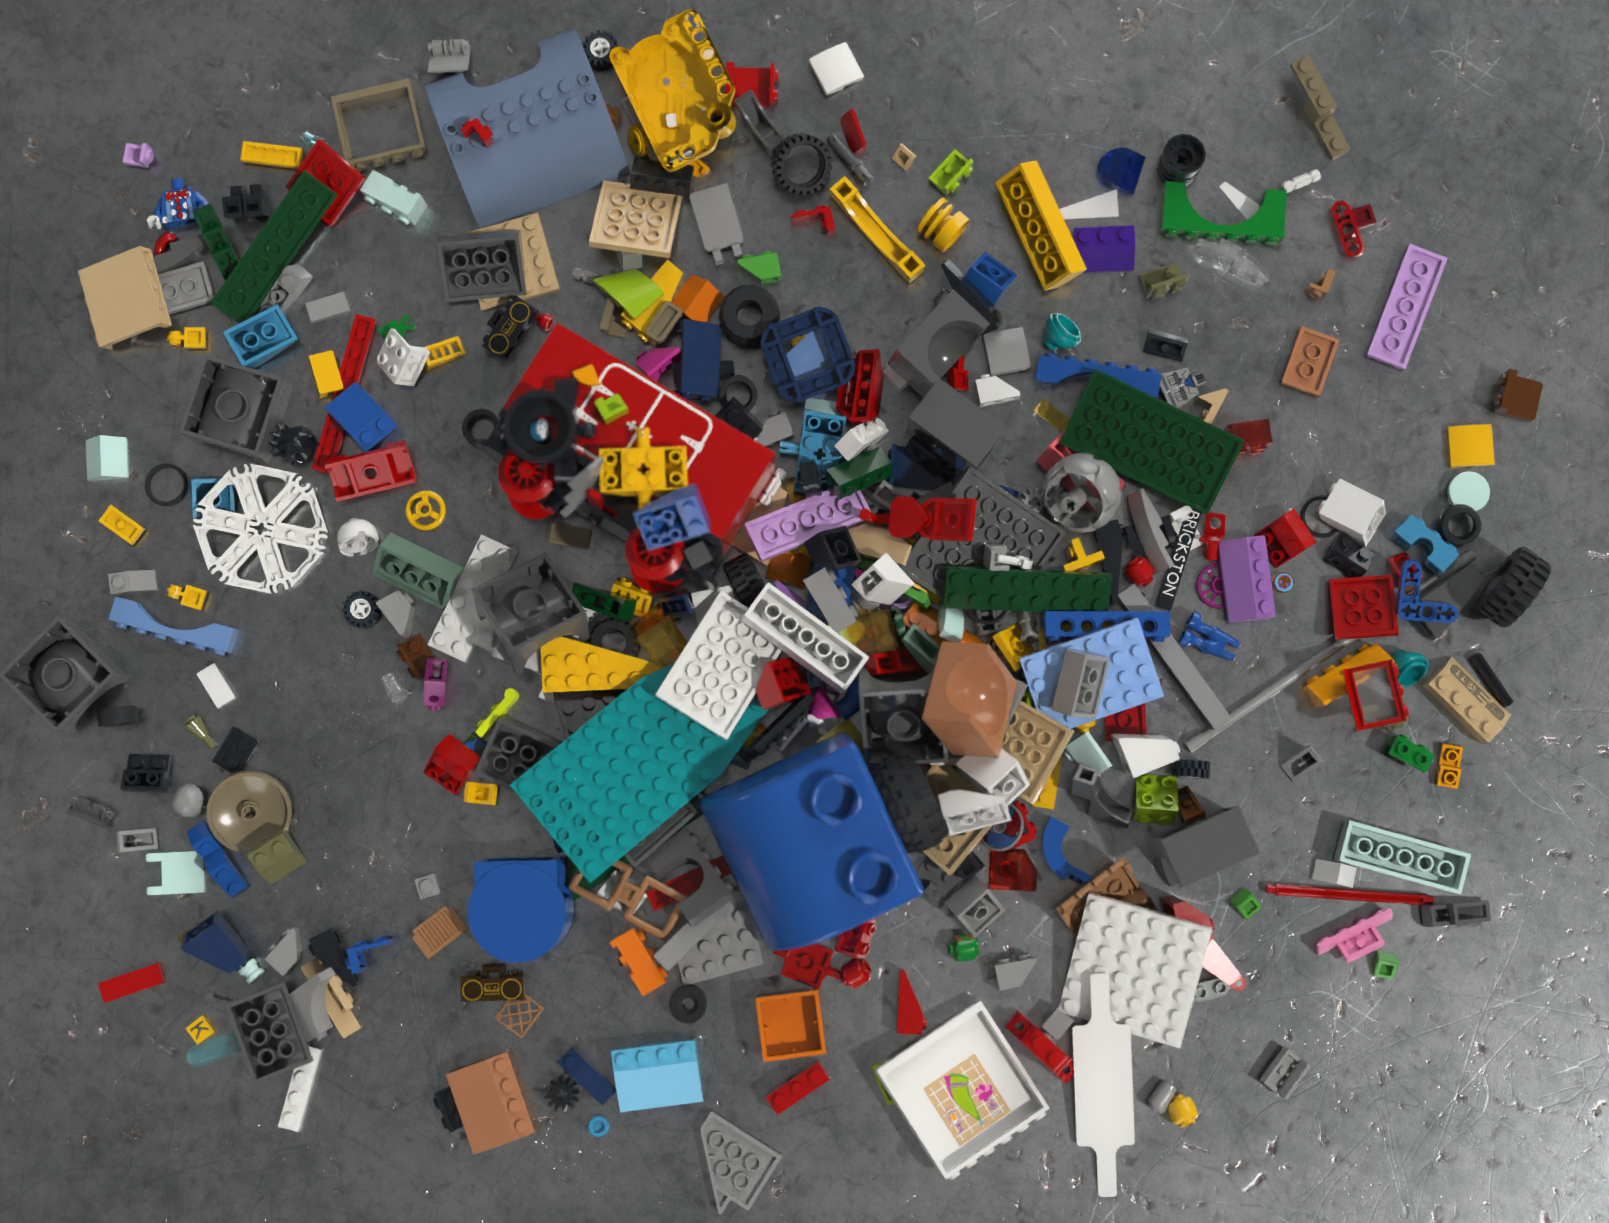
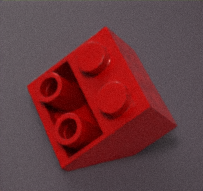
[1253,508,1317,568]
[423,734,481,796]

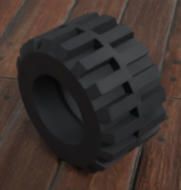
[723,553,765,608]
[587,617,640,657]

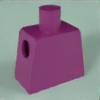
[423,658,448,711]

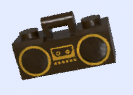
[460,964,526,1002]

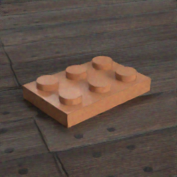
[1280,326,1340,397]

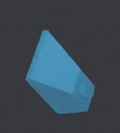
[189,475,235,520]

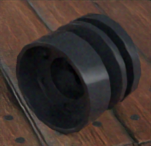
[1158,134,1206,185]

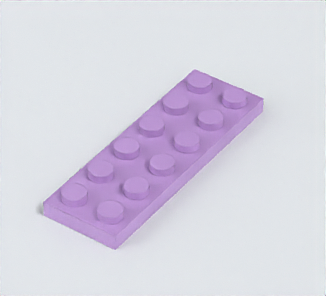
[1366,244,1448,371]
[743,489,871,562]

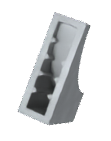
[290,967,335,1043]

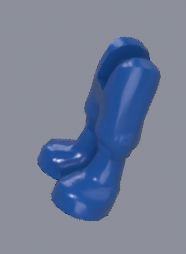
[1178,610,1241,661]

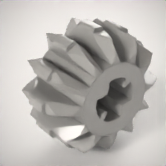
[1018,488,1047,517]

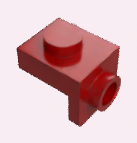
[460,118,494,148]

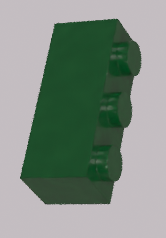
[826,447,892,499]

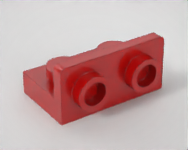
[835,918,877,959]

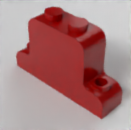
[1004,1010,1074,1084]

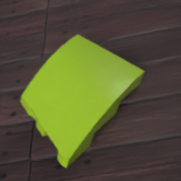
[592,269,664,320]

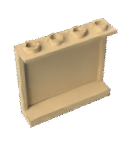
[78,246,172,350]

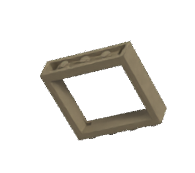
[330,78,428,171]

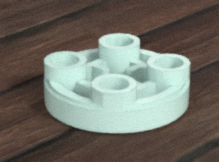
[1447,472,1490,511]

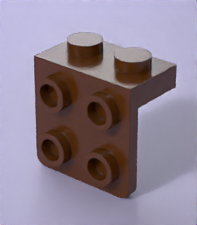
[1494,369,1543,421]

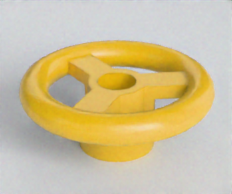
[405,490,446,531]

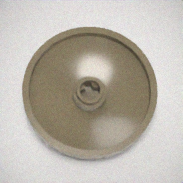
[206,770,292,853]

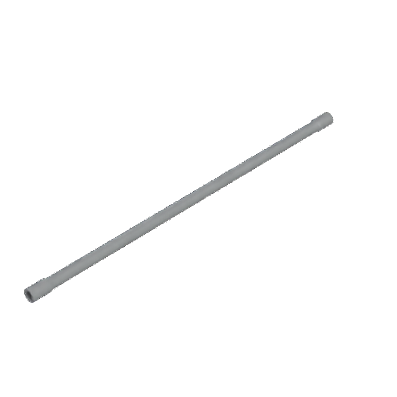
[1184,549,1477,753]

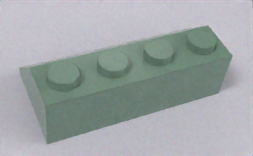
[372,532,463,610]

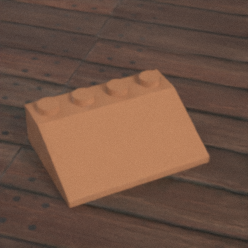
[445,1052,535,1155]

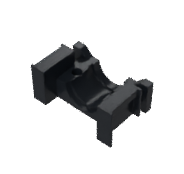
[1123,515,1176,559]

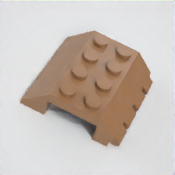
[1055,857,1157,940]

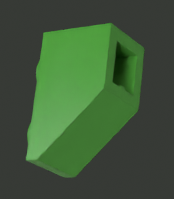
[737,251,782,284]

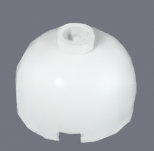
[337,518,379,556]

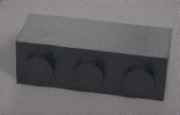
[630,158,694,197]

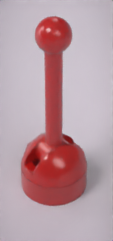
[534,313,554,331]

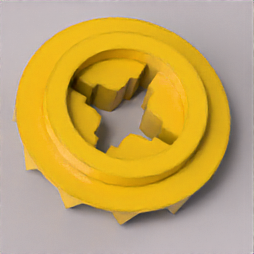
[627,124,649,157]

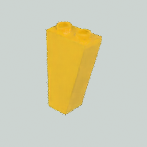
[620,259,683,344]

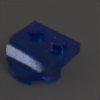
[1098,147,1146,195]

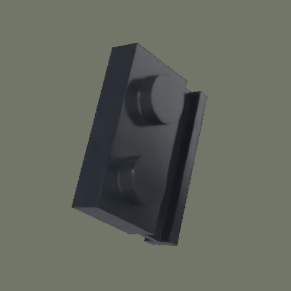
[212,726,261,774]

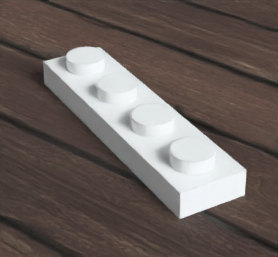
[278,1045,323,1132]

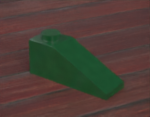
[572,582,637,620]

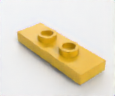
[240,141,304,169]

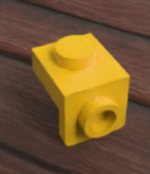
[463,781,498,805]

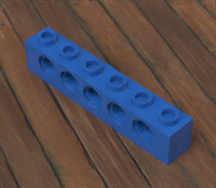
[1043,611,1170,642]

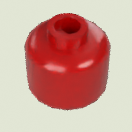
[1124,556,1155,587]
[840,958,872,989]

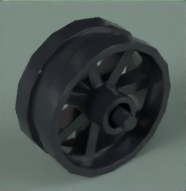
[796,459,825,498]

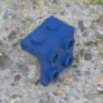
[346,936,395,974]

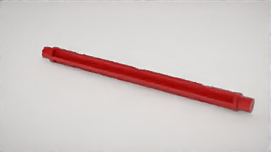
[1266,883,1434,906]

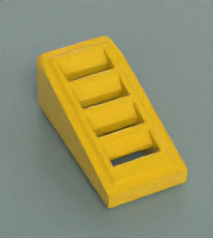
[424,336,466,371]

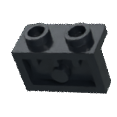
[433,1086,463,1133]

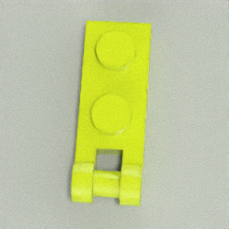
[475,688,519,739]

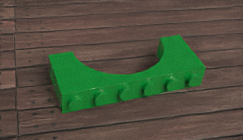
[1160,181,1287,245]

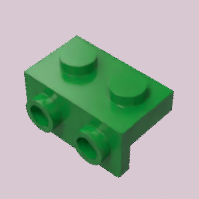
[1388,734,1435,773]

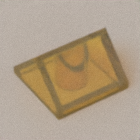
[636,615,688,670]

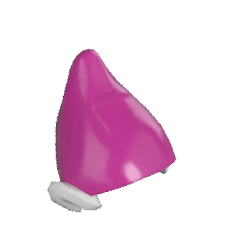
[807,686,841,731]

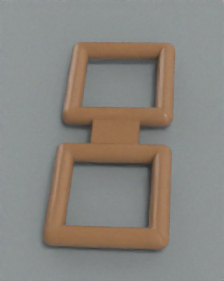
[568,860,688,940]

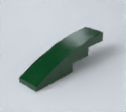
[192,203,239,281]

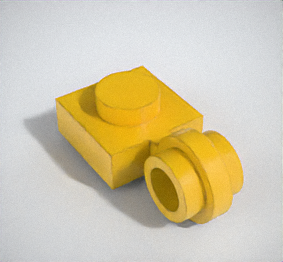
[167,327,206,349]
[166,584,208,611]

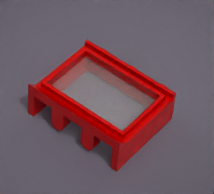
[1339,659,1409,732]

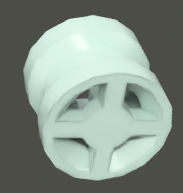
[238,958,265,985]

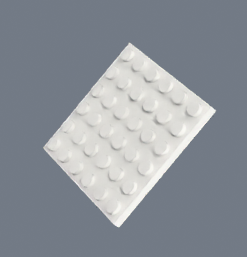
[1059,892,1213,1048]

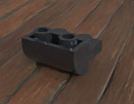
[120,754,172,793]

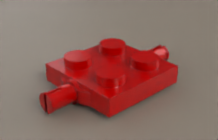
[773,943,841,990]

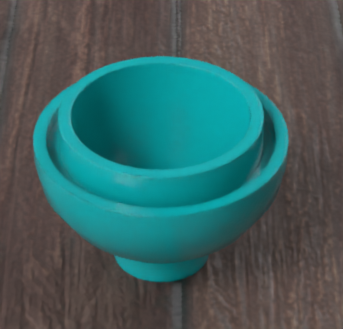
[1043,313,1081,350]
[1391,649,1429,687]

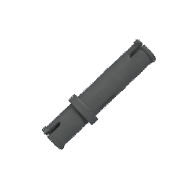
[826,132,874,186]

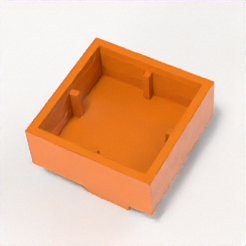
[755,989,826,1062]

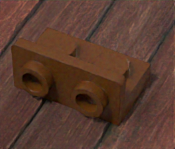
[396,633,436,681]

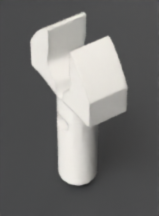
[995,554,1033,569]

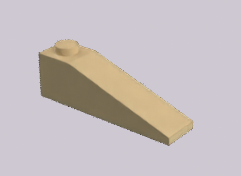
[847,521,912,566]

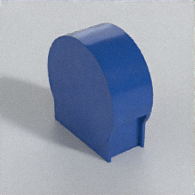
[468,857,574,963]

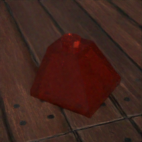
[989,848,1037,891]

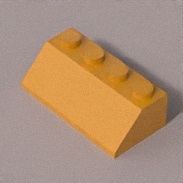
[1303,643,1395,708]

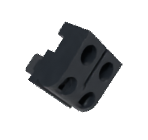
[222,184,269,219]

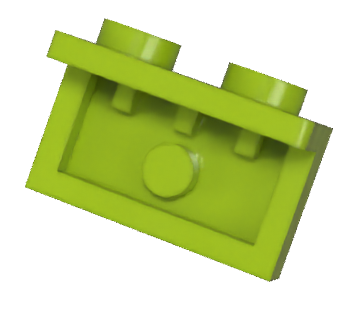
[928,149,974,195]

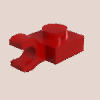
[948,355,969,392]

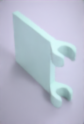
[146,851,205,895]

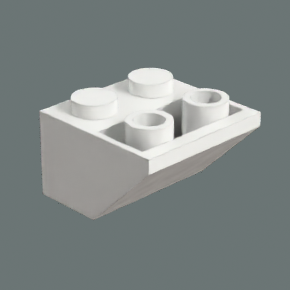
[851,553,914,605]

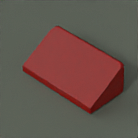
[839,108,867,155]

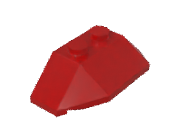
[836,349,884,423]

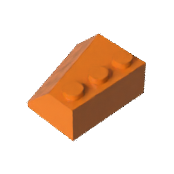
[609,927,668,996]

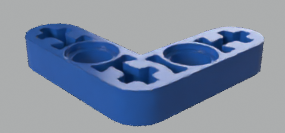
[1396,559,1458,623]

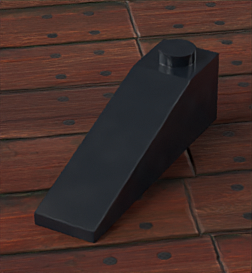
[941,259,1002,336]
[1093,519,1125,606]

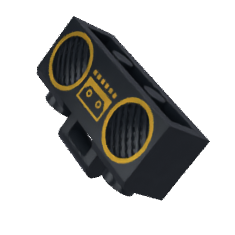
[482,295,539,361]

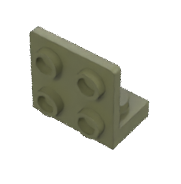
[1138,262,1190,300]

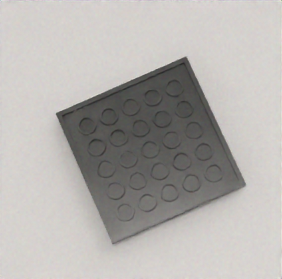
[898,465,1066,628]

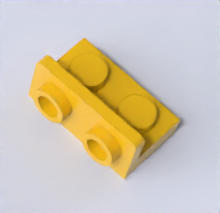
[611,577,655,619]

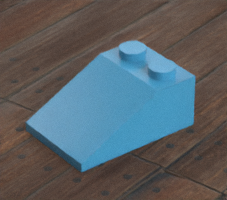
[223,304,298,369]

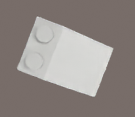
[938,790,1011,836]

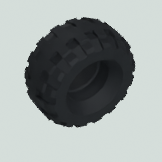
[870,754,949,853]

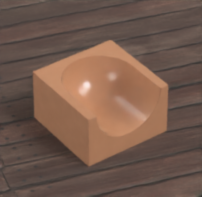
[922,642,1017,758]

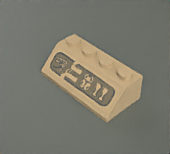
[1422,657,1511,744]

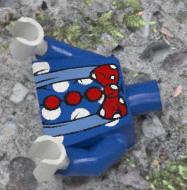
[147,178,208,229]

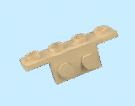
[300,958,361,1039]

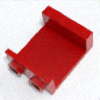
[725,62,779,108]

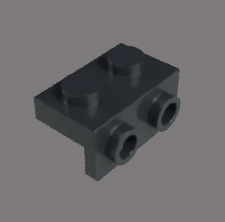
[1324,533,1375,577]

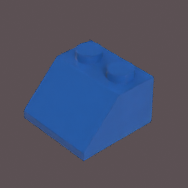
[965,252,1017,306]

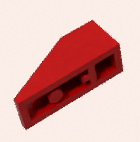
[896,969,927,1035]

